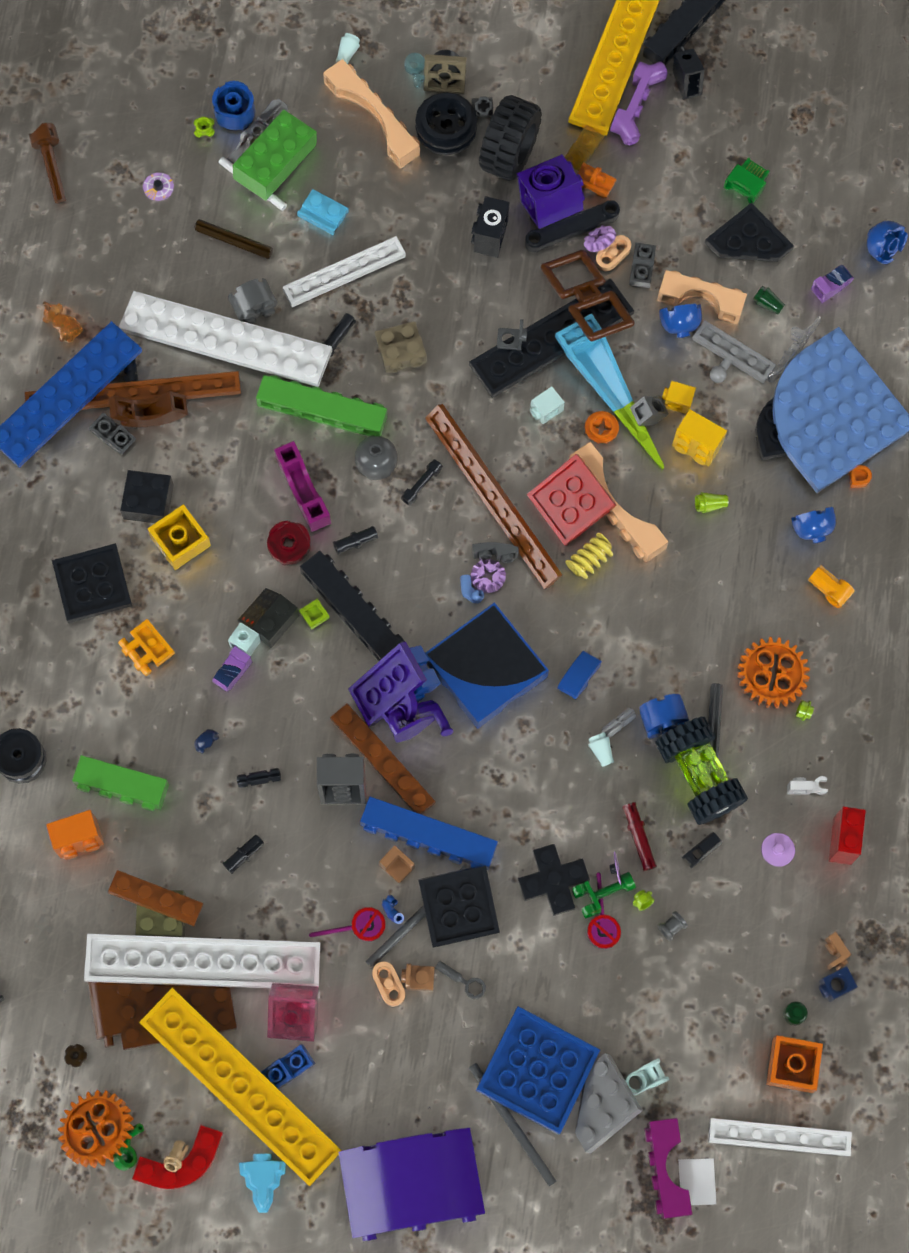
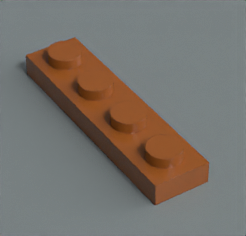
[108,870,203,926]

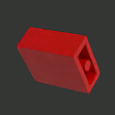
[829,806,866,865]

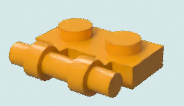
[118,619,175,676]

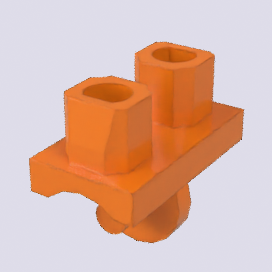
[577,162,616,198]

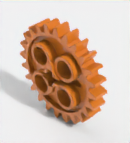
[737,637,810,709]
[58,1090,134,1168]

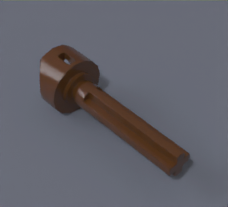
[29,123,66,204]

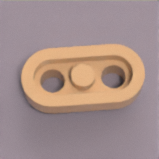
[596,235,631,271]
[372,962,405,1007]

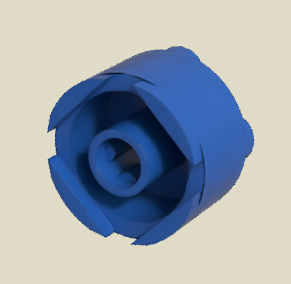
[212,81,255,130]
[639,694,689,739]

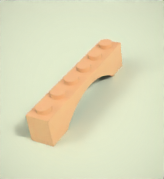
[323,59,420,169]
[569,442,668,563]

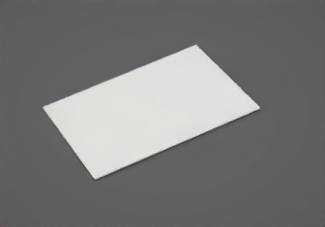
[678,1158,716,1205]

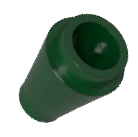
[753,285,785,315]

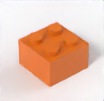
[46,810,104,860]
[766,1035,823,1093]

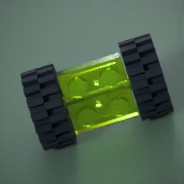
[655,716,748,825]

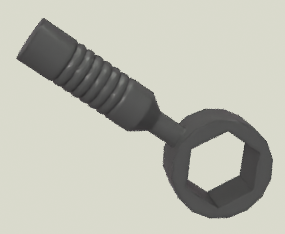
[435,961,486,999]

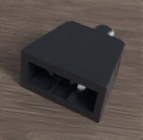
[673,47,705,100]

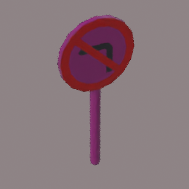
[587,872,621,949]
[309,907,385,941]

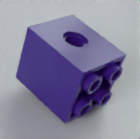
[517,154,585,229]

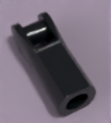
[682,832,722,869]

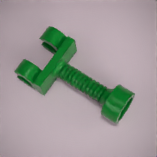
[572,872,636,919]

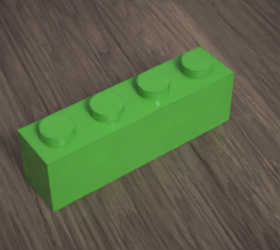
[72,755,169,811]

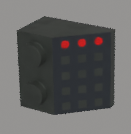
[237,588,300,648]

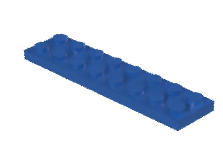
[0,321,143,468]

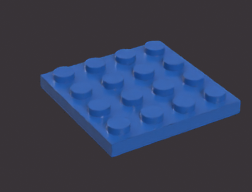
[475,1006,600,1135]

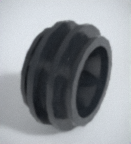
[415,92,478,155]

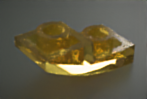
[565,125,604,171]

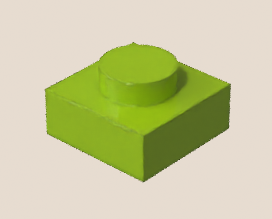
[299,599,330,630]

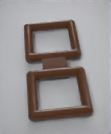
[541,250,635,342]

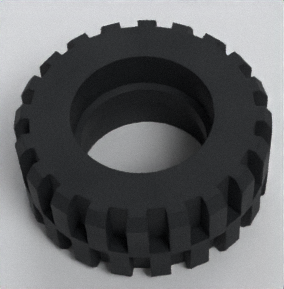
[479,95,542,181]

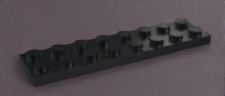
[469,278,634,398]

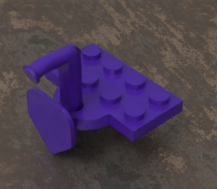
[348,642,453,743]

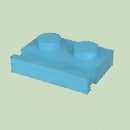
[297,189,349,235]

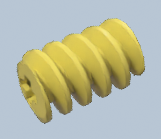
[565,533,613,579]

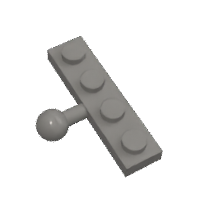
[692,320,776,384]

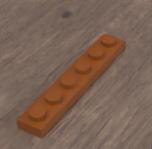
[330,703,436,815]

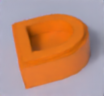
[849,465,872,488]

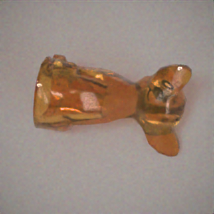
[42,301,83,342]

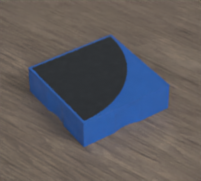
[425,602,549,729]

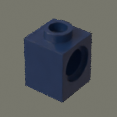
[819,966,858,1002]

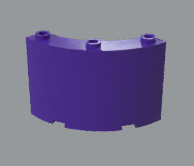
[338,1128,485,1242]

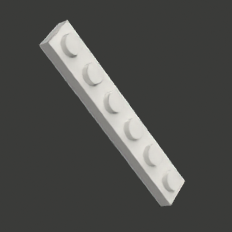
[283,236,406,307]
[708,1118,852,1157]

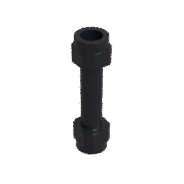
[401,459,443,506]

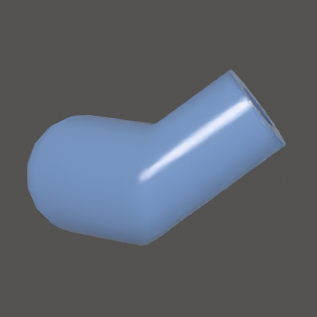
[460,575,484,603]

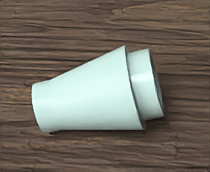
[336,33,360,64]
[588,732,614,767]

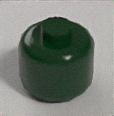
[783,1001,808,1026]

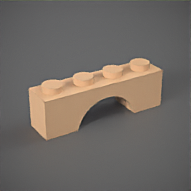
[657,270,747,325]

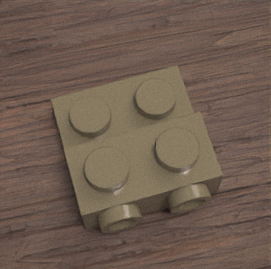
[374,321,427,373]

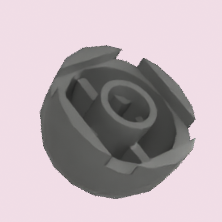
[355,436,398,480]

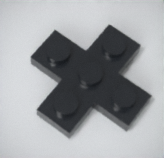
[518,844,590,916]

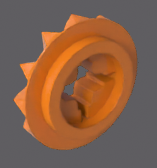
[585,411,619,444]

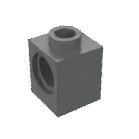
[630,396,669,426]

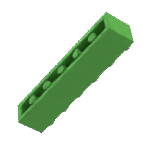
[256,375,388,437]

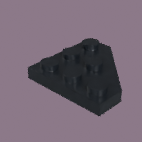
[705,202,794,262]

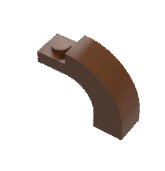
[108,391,188,427]

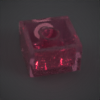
[267,983,319,1042]

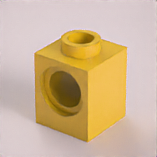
[662,381,696,414]

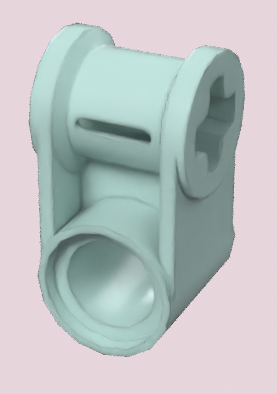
[625,1058,670,1096]

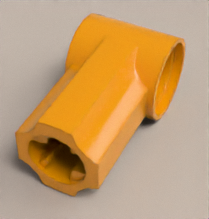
[808,565,854,608]

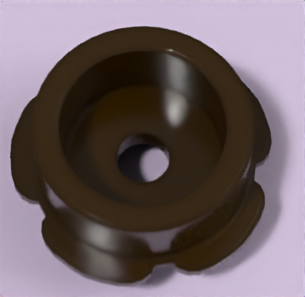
[64,1044,87,1067]

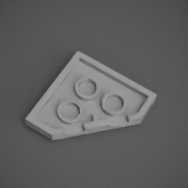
[575,1053,643,1154]

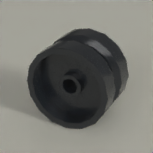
[0,728,46,784]

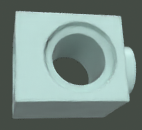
[530,386,565,424]
[228,622,261,656]

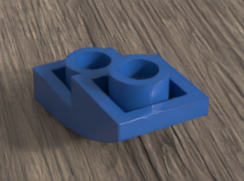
[557,651,602,699]
[261,1044,315,1089]

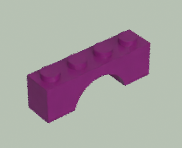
[274,441,331,532]
[644,1118,692,1219]

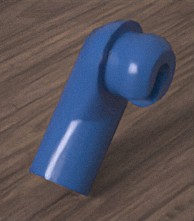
[382,895,404,924]

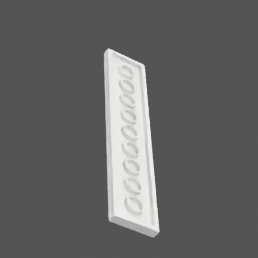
[119,291,332,387]
[84,934,320,990]

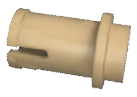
[164,1140,189,1172]

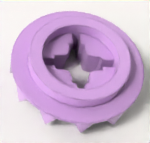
[584,225,616,252]
[471,558,506,593]

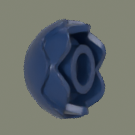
[194,729,219,754]

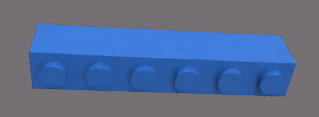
[360,796,498,871]

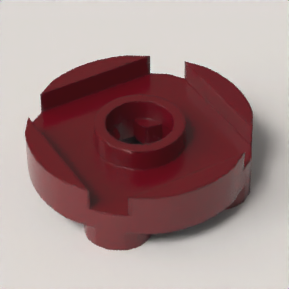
[267,521,311,565]

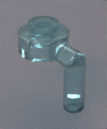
[404,53,425,88]

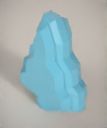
[239,1154,286,1213]

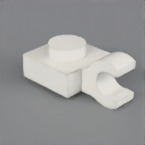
[787,776,828,795]

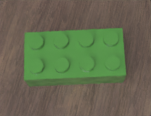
[233,110,317,201]

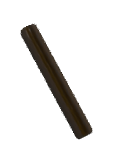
[194,219,273,259]

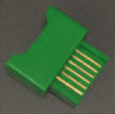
[723,157,770,204]

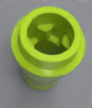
[695,492,728,514]

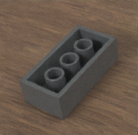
[317,753,366,804]

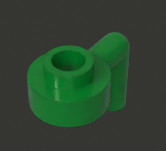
[113,1123,144,1171]

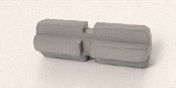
[602,708,637,738]

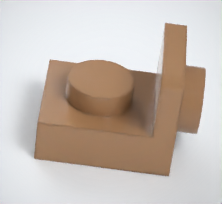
[825,932,851,970]
[401,963,435,991]

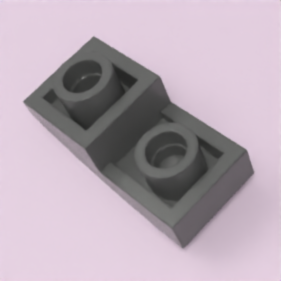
[629,243,656,288]
[89,412,136,455]
[472,542,519,563]

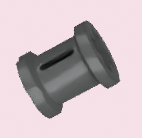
[657,911,688,941]

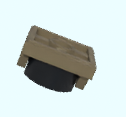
[424,50,467,94]

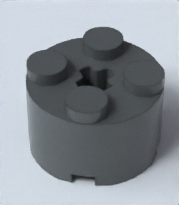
[228,278,277,324]

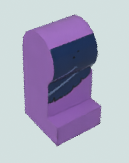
[811,265,854,303]
[212,646,253,692]

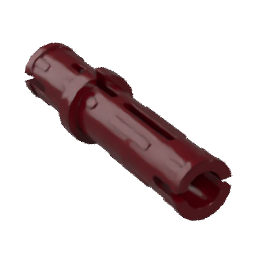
[622,802,657,871]

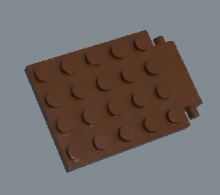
[88,937,237,1050]

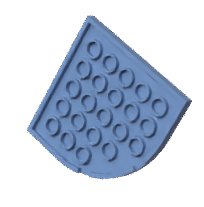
[772,327,909,493]

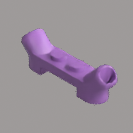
[610,61,668,146]

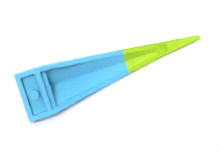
[555,313,664,470]

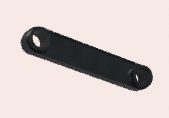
[525,200,620,252]

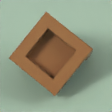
[379,845,415,883]

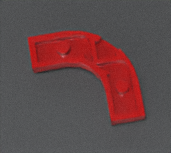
[132,1125,223,1189]

